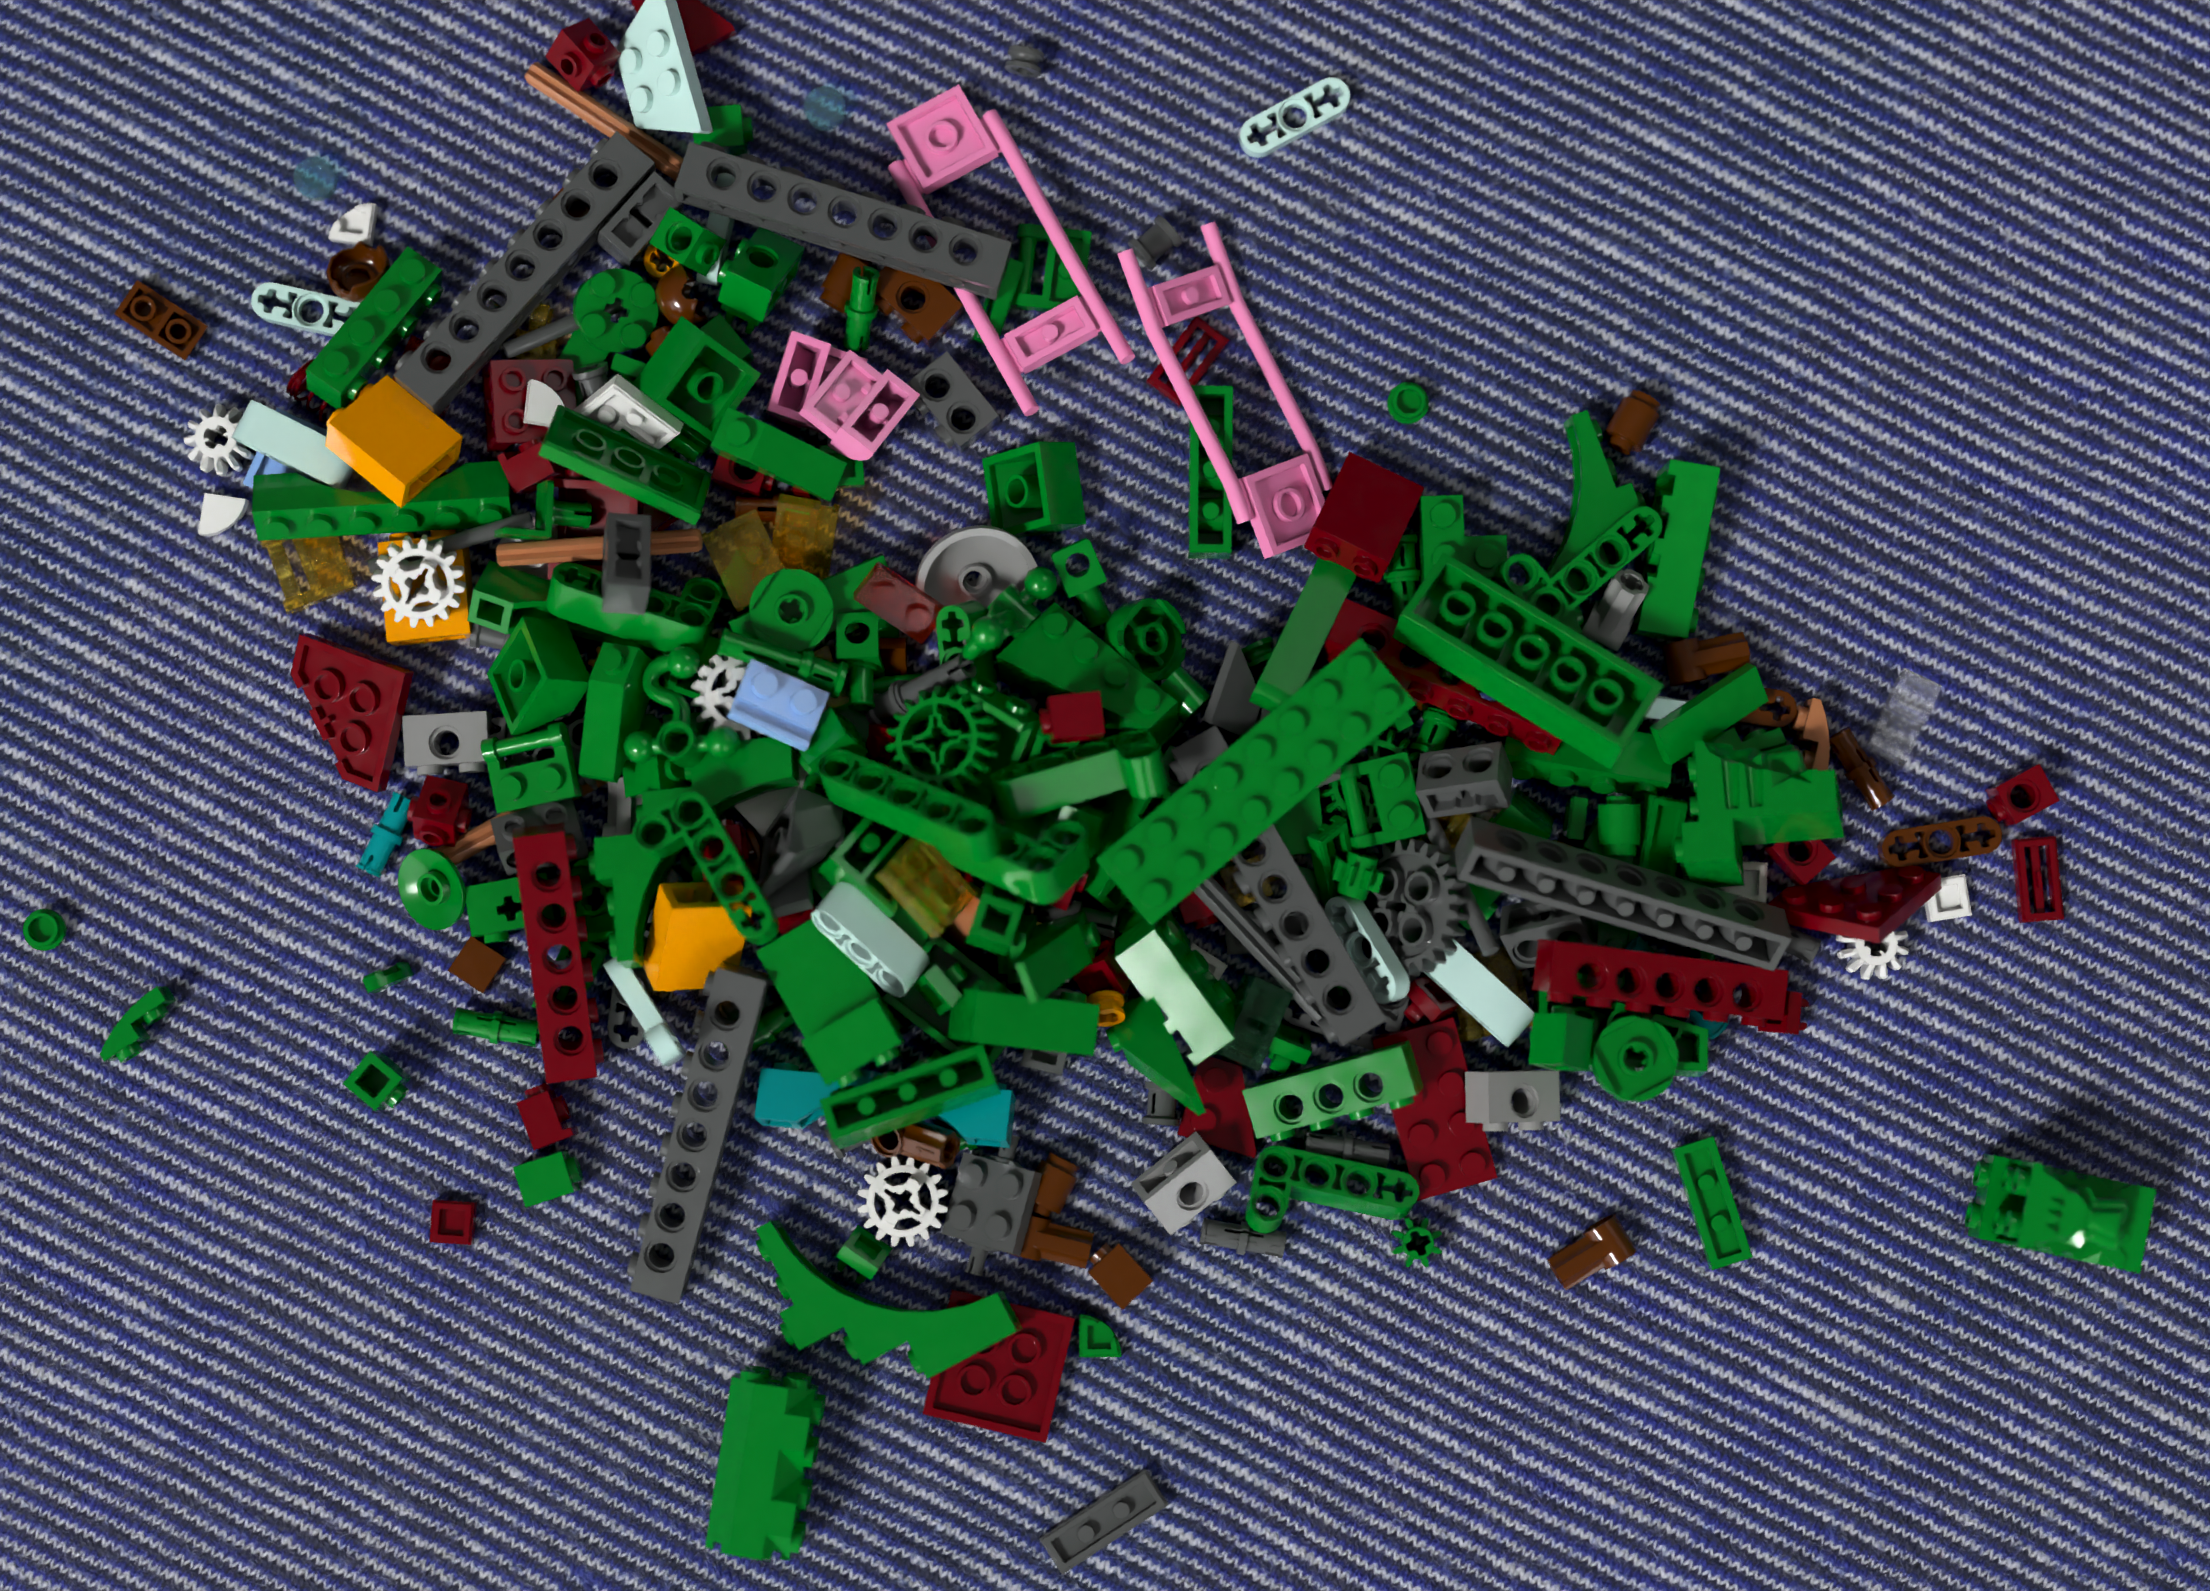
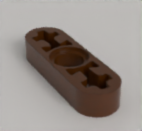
[1878,816,2002,868]

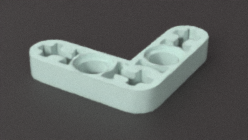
[603,958,686,1067]

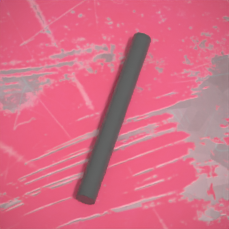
[502,279,657,359]
[367,511,534,574]
[1420,806,1499,956]

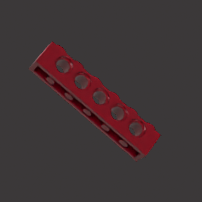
[1321,598,1562,755]
[512,822,604,1084]
[1532,939,1789,1027]

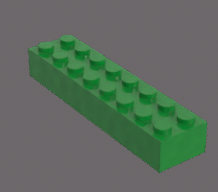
[1096,638,1416,926]

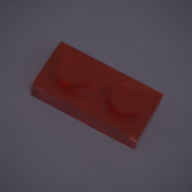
[853,561,945,644]

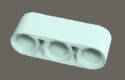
[232,400,354,490]
[812,882,929,997]
[1424,939,1534,1047]

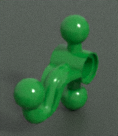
[962,567,1057,660]
[623,646,740,768]

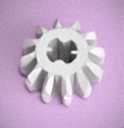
[183,404,254,476]
[1836,931,1909,980]

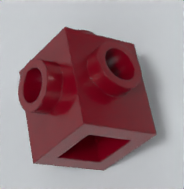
[545,18,621,93]
[407,775,472,847]

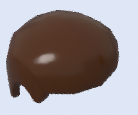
[326,241,390,303]
[655,263,708,328]

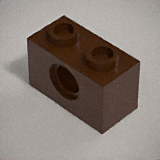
[875,266,964,348]

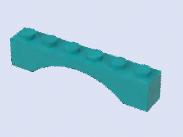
[754,1063,1016,1148]

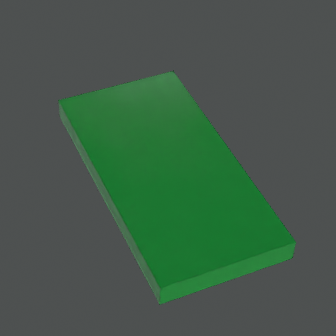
[538,405,712,526]

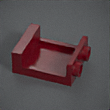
[1304,451,1425,583]
[548,469,643,579]

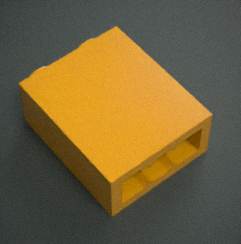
[325,375,463,508]
[377,529,473,646]
[643,881,752,992]

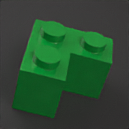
[1416,495,1507,585]

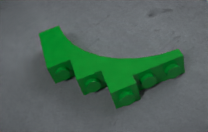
[1535,410,1646,634]
[588,737,800,969]
[756,1220,1023,1379]

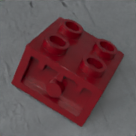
[482,359,576,452]

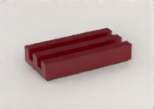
[1146,316,1229,408]
[2011,836,2064,923]

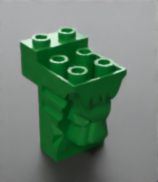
[1675,741,1844,888]
[756,919,905,1088]
[1965,1154,2156,1273]

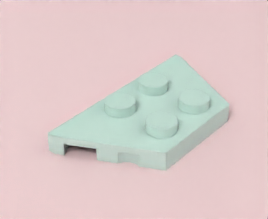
[617,0,713,134]

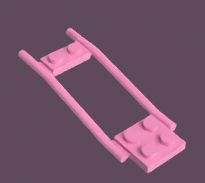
[886,84,1135,416]
[1117,221,1333,559]

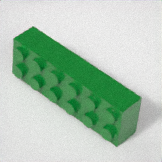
[1392,553,1664,770]

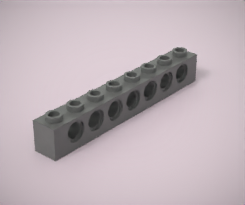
[394,131,656,416]
[674,141,1012,300]
[1168,725,1386,1047]
[1455,817,1792,971]
[627,961,771,1304]

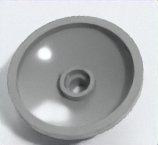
[915,525,1038,644]

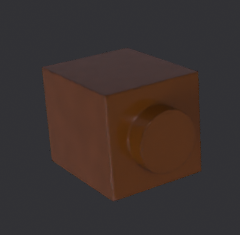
[1088,1241,1153,1310]

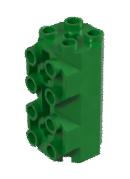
[705,1365,826,1560]

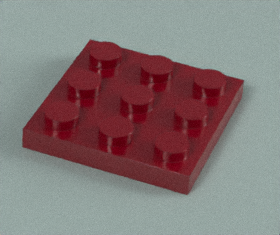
[923,1288,1075,1443]

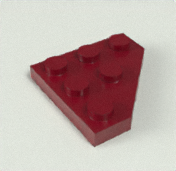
[290,633,414,792]
[1768,866,1942,943]

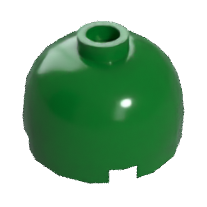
[1103,598,1186,681]

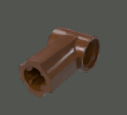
[1662,632,1750,687]
[871,1121,960,1169]
[1008,1214,1094,1269]
[1546,1214,1637,1290]

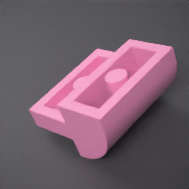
[766,331,868,434]
[799,350,920,461]

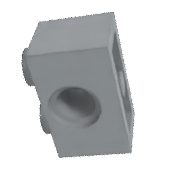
[402,711,494,776]
[1465,1070,1560,1131]
[1130,1131,1237,1235]

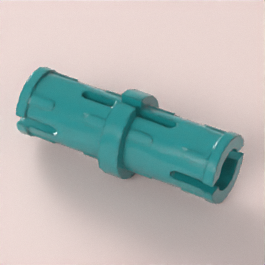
[356,791,411,878]

